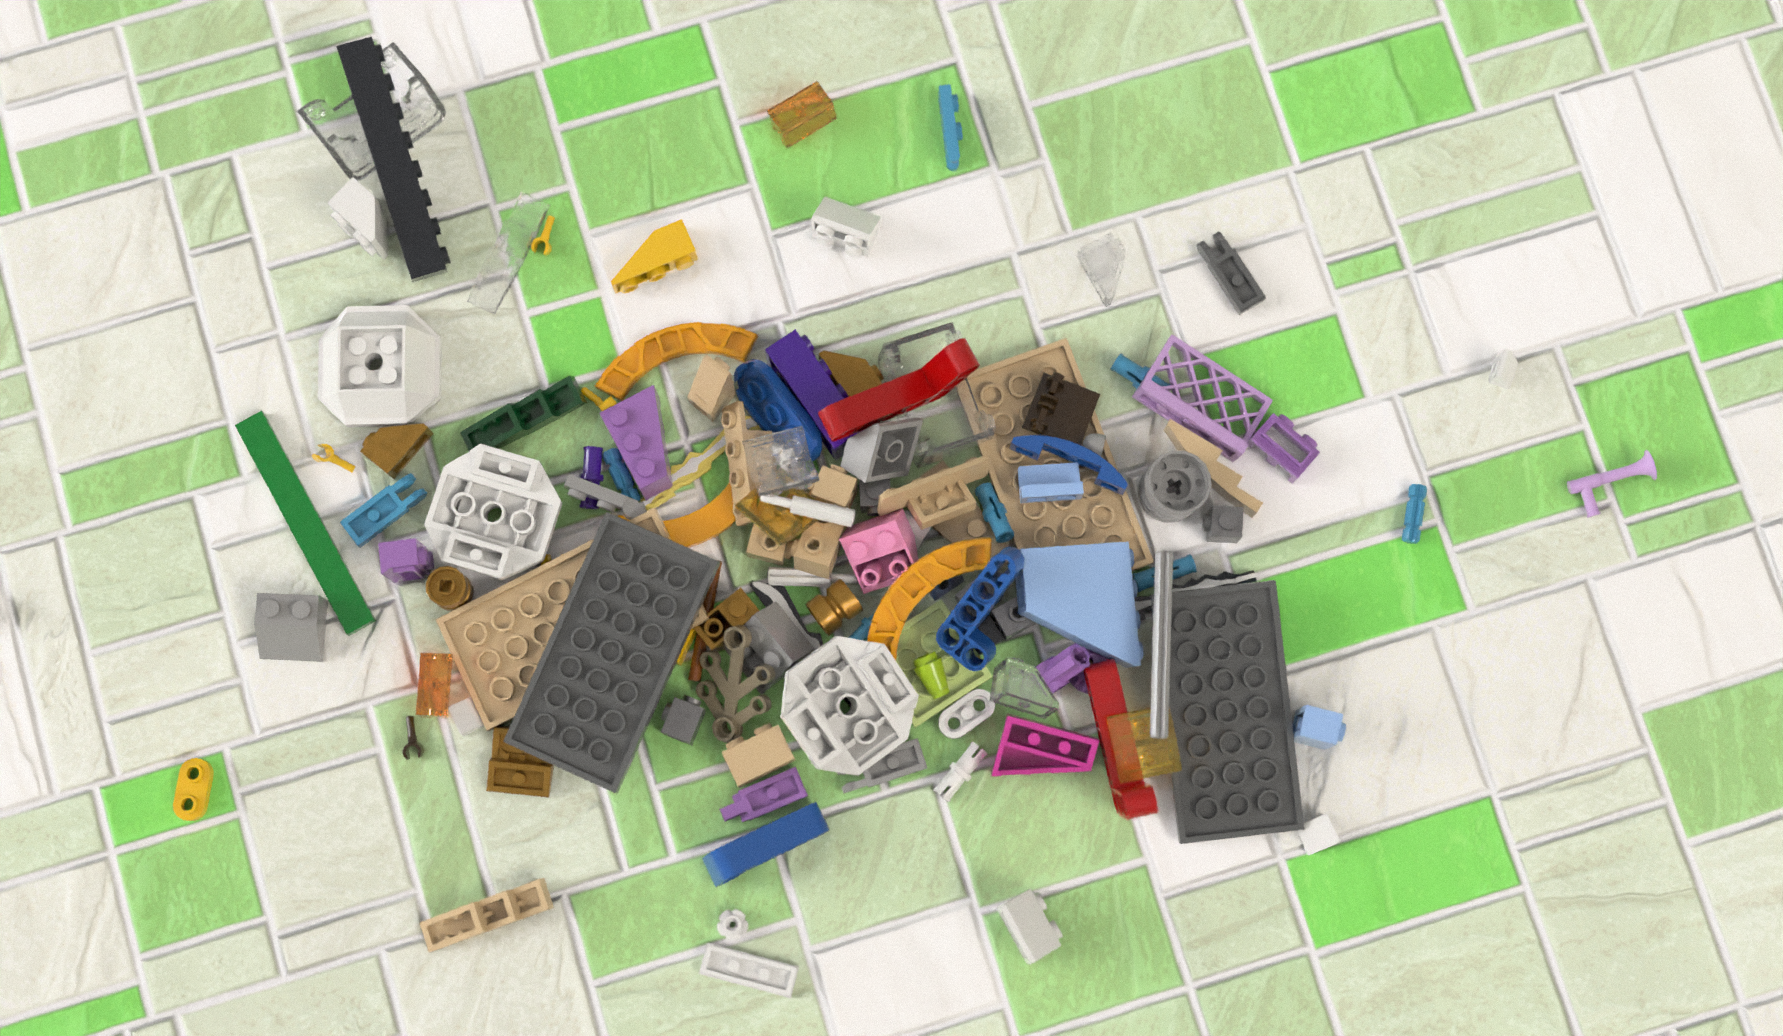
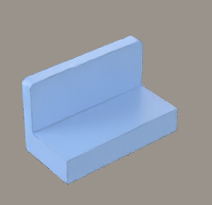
[1017,462,1084,503]

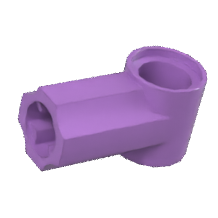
[1031,643,1090,697]

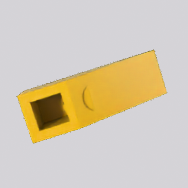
[611,219,698,294]

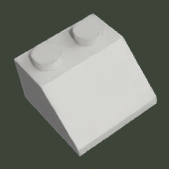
[996,889,1063,964]

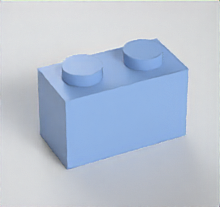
[1292,705,1346,750]

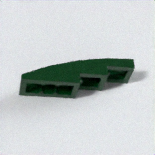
[460,375,587,452]

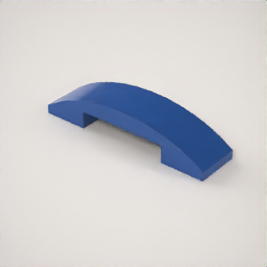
[1009,435,1128,495]

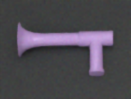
[1567,450,1657,518]

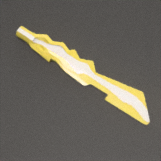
[639,416,762,511]

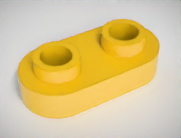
[173,758,214,821]

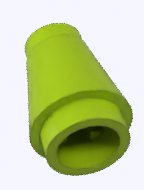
[913,651,950,700]

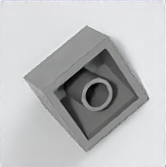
[840,417,923,483]
[254,593,328,662]

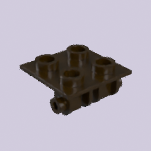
[1022,372,1100,445]

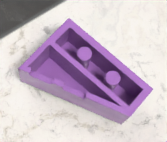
[600,385,673,500]

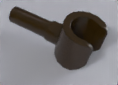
[403,716,424,760]

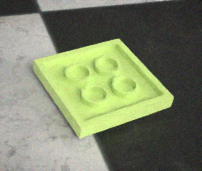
[896,599,993,728]

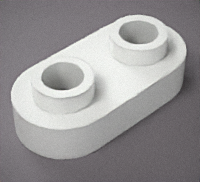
[938,689,995,739]

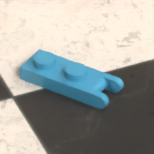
[938,84,963,171]

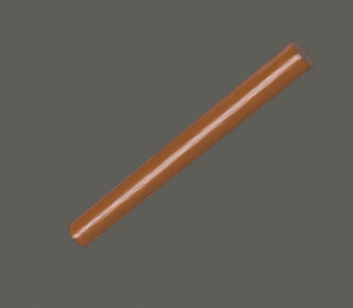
[688,560,722,682]

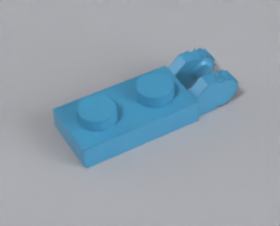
[340,473,428,548]

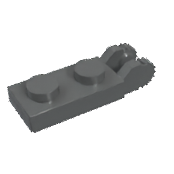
[1197,231,1266,316]

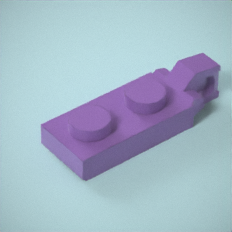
[720,767,808,822]

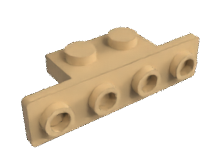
[721,401,780,526]
[877,455,991,530]

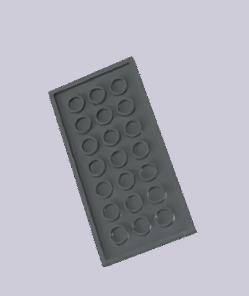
[503,512,721,793]
[1150,580,1305,844]

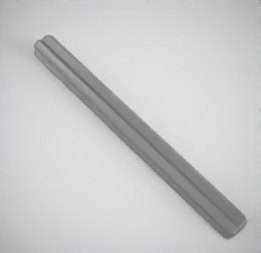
[1150,550,1173,739]

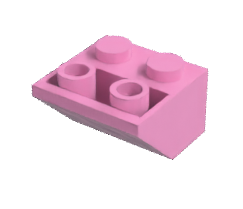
[839,508,918,594]

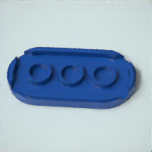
[734,359,822,466]

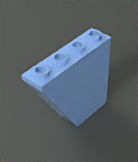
[1015,541,1144,668]

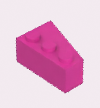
[991,713,1099,777]

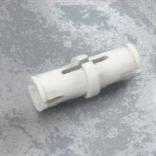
[933,742,987,803]

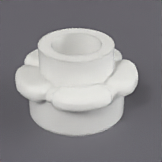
[717,909,748,941]

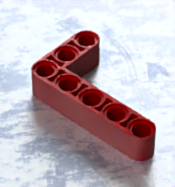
[818,338,980,442]
[1083,659,1159,821]

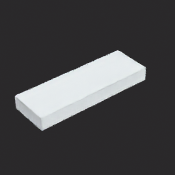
[699,943,799,998]

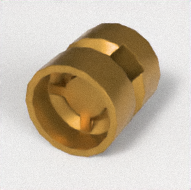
[426,566,473,612]
[805,579,863,636]

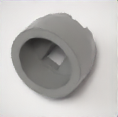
[1083,433,1106,456]

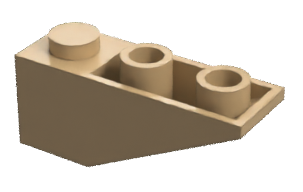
[687,354,736,422]

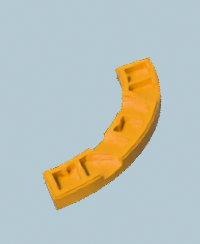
[595,322,758,401]
[618,483,760,548]
[867,537,992,661]

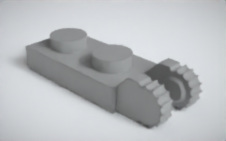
[564,474,647,520]
[837,738,927,793]

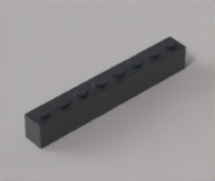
[336,36,451,283]

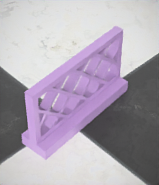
[1132,334,1273,462]

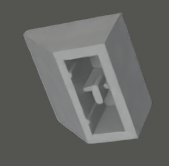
[723,602,815,694]

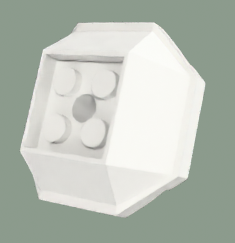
[318,305,442,427]
[424,444,563,580]
[781,636,919,776]

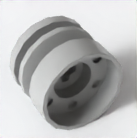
[1138,451,1211,523]

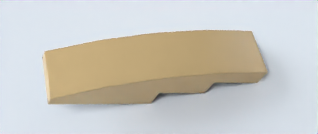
[1164,419,1263,518]
[420,878,554,953]

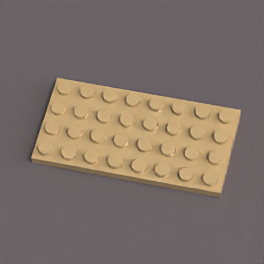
[955,338,1154,571]
[436,508,709,731]

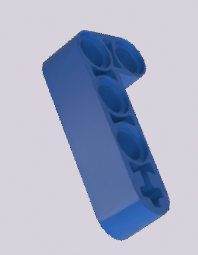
[936,547,1025,671]
[702,802,830,887]

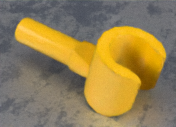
[531,215,555,256]
[581,387,617,412]
[312,444,356,473]

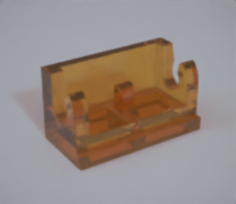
[767,81,837,148]
[416,653,453,719]

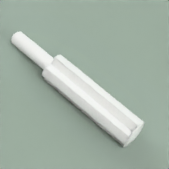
[760,492,855,528]
[767,567,859,587]

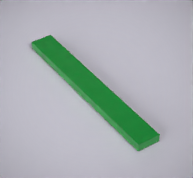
[235,411,376,636]

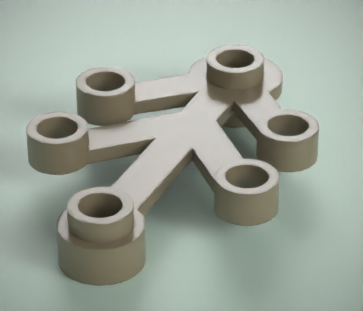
[696,625,775,743]

